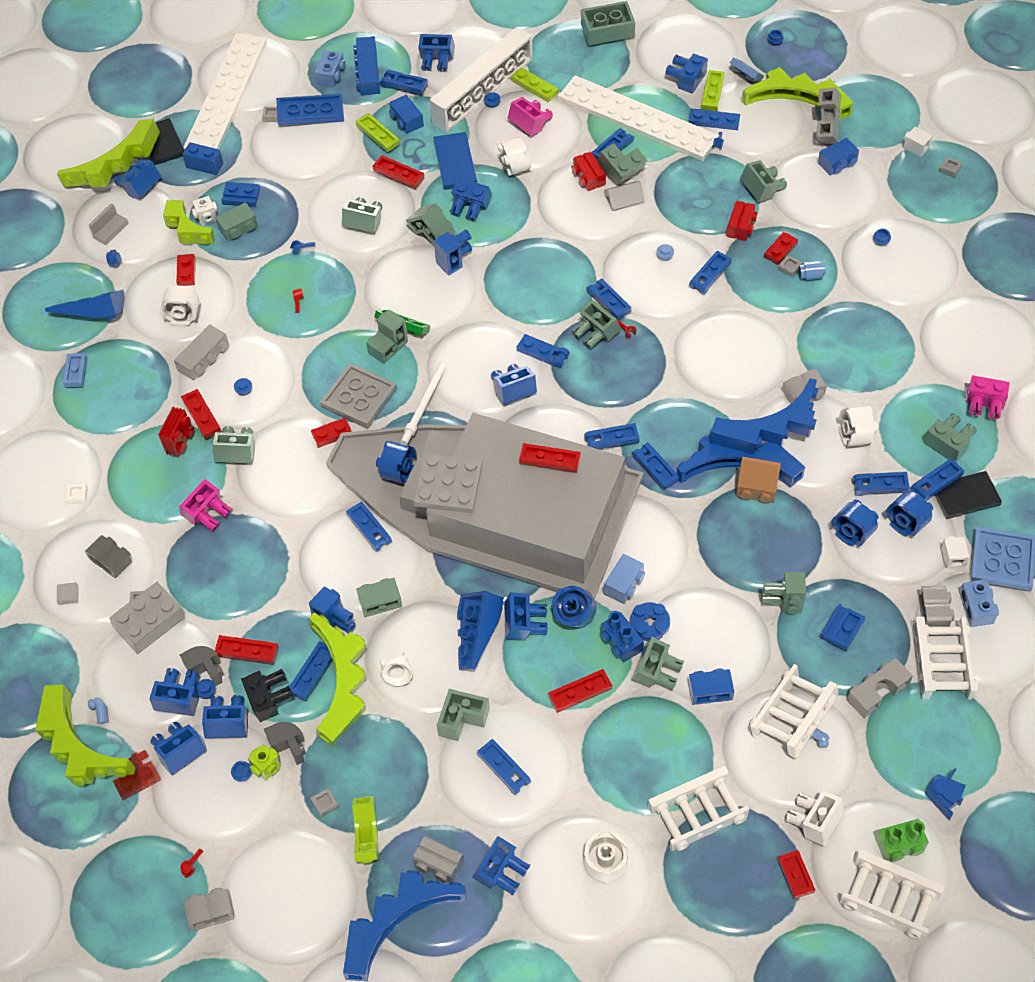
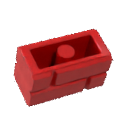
[571,151,606,191]
[726,200,758,241]

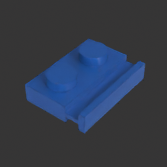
[221,182,260,207]
[820,603,866,651]

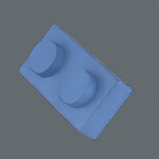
[730,57,764,82]
[63,353,87,387]

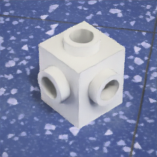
[191,196,218,226]

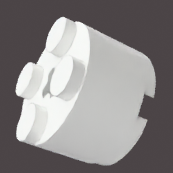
[497,137,531,176]
[160,286,199,326]
[839,406,878,446]
[584,832,628,884]

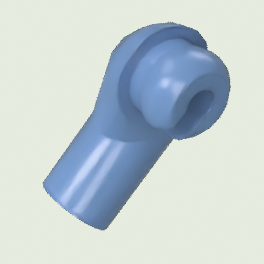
[88,697,108,724]
[810,728,830,747]

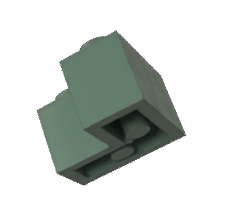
[597,143,648,186]
[405,203,456,246]
[366,309,408,364]
[437,689,490,741]

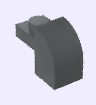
[179,646,223,686]
[264,722,306,765]

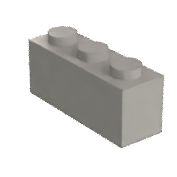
[174,324,229,381]

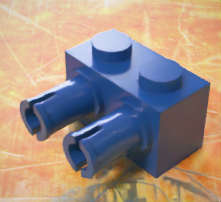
[418,34,455,72]
[665,53,708,94]
[114,159,161,198]
[450,177,492,221]
[434,229,472,276]
[491,364,537,404]
[309,586,356,634]
[504,592,548,640]
[600,611,644,663]
[149,668,199,716]
[202,695,248,738]
[150,722,206,775]
[472,836,531,896]

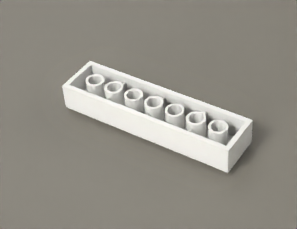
[430,27,533,133]

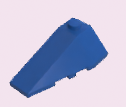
[45,289,124,320]
[457,591,504,671]

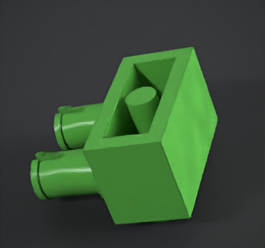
[875,818,929,862]

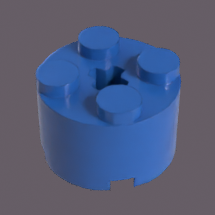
[376,441,417,483]
[886,489,933,536]
[831,499,879,546]
[552,586,597,628]

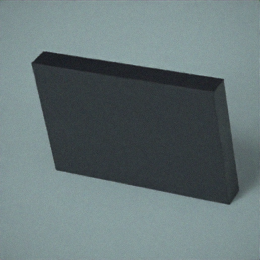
[150,118,184,165]
[935,471,1002,519]

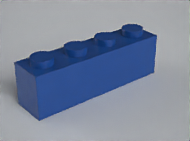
[353,36,380,96]

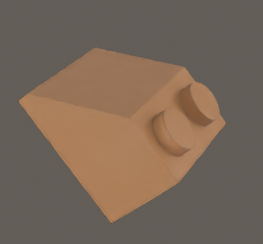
[736,457,781,503]

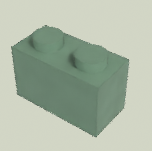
[215,202,258,241]
[356,578,402,618]

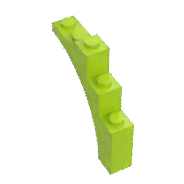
[742,67,854,121]
[57,119,160,188]
[309,612,366,747]
[35,685,135,786]

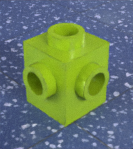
[248,744,281,781]

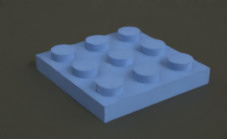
[970,527,1035,591]

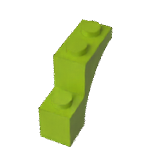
[163,200,215,244]

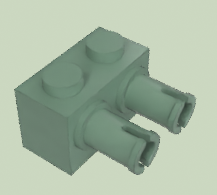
[740,160,787,202]
[342,197,383,233]
[571,299,621,349]
[924,413,977,463]
[212,426,254,463]
[762,572,806,614]
[632,637,684,690]

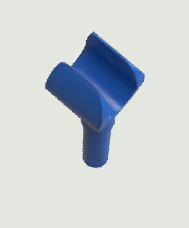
[712,132,724,150]
[290,240,315,254]

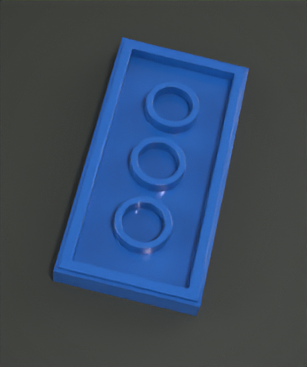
[276,94,344,126]
[433,132,477,190]

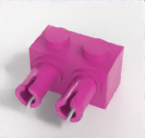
[507,97,553,136]
[966,375,1010,419]
[179,479,232,532]

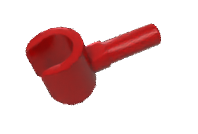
[292,288,304,313]
[617,320,637,339]
[180,848,203,878]

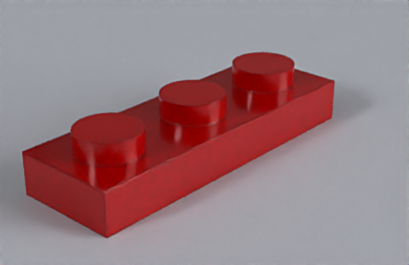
[372,155,425,189]
[181,389,222,439]
[519,443,581,472]
[215,635,279,665]
[548,669,613,713]

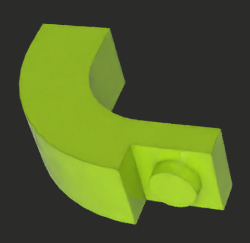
[352,796,379,863]

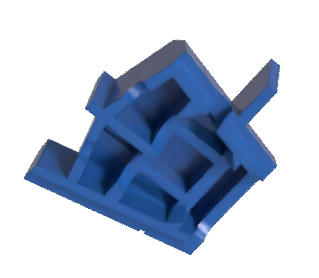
[925,768,966,820]

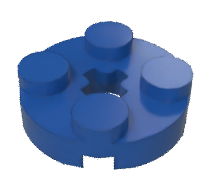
[630,602,670,641]

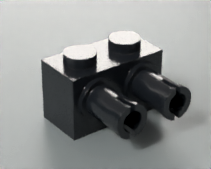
[241,668,294,722]

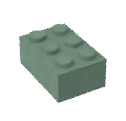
[581,1,635,46]

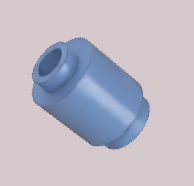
[799,261,826,280]

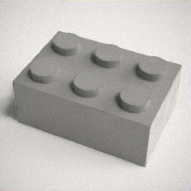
[109,581,185,655]

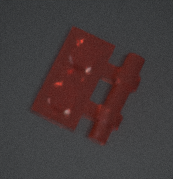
[110,750,161,801]

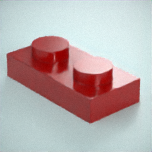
[764,232,798,265]
[176,254,196,286]
[311,417,352,448]
[777,850,815,899]

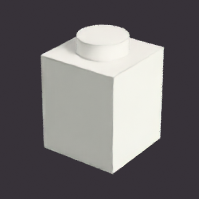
[903,127,932,157]
[941,536,969,569]

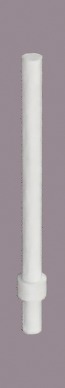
[401,363,446,445]

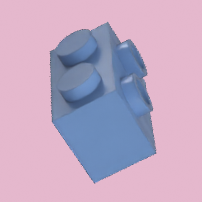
[314,50,346,87]
[604,554,645,604]
[959,579,999,627]

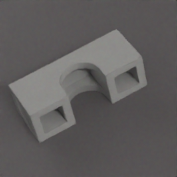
[816,88,841,144]
[847,658,913,719]

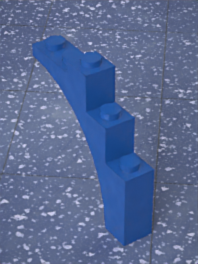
[710,378,819,455]
[677,434,806,488]
[343,870,466,982]

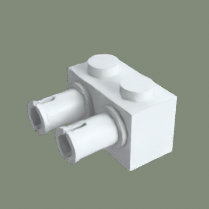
[786,791,844,846]

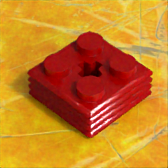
[158,406,194,458]

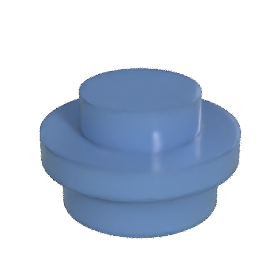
[657,244,674,261]

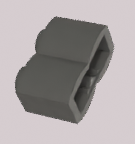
[85,535,132,578]

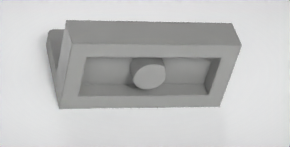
[604,181,645,210]
[89,204,129,245]

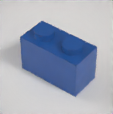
[389,94,424,134]
[818,138,859,176]
[183,142,224,175]
[688,668,734,705]

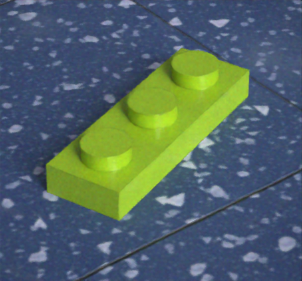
[511,67,559,103]
[701,70,725,111]
[356,113,400,153]

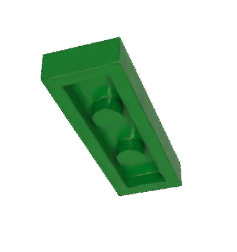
[374,308,431,336]

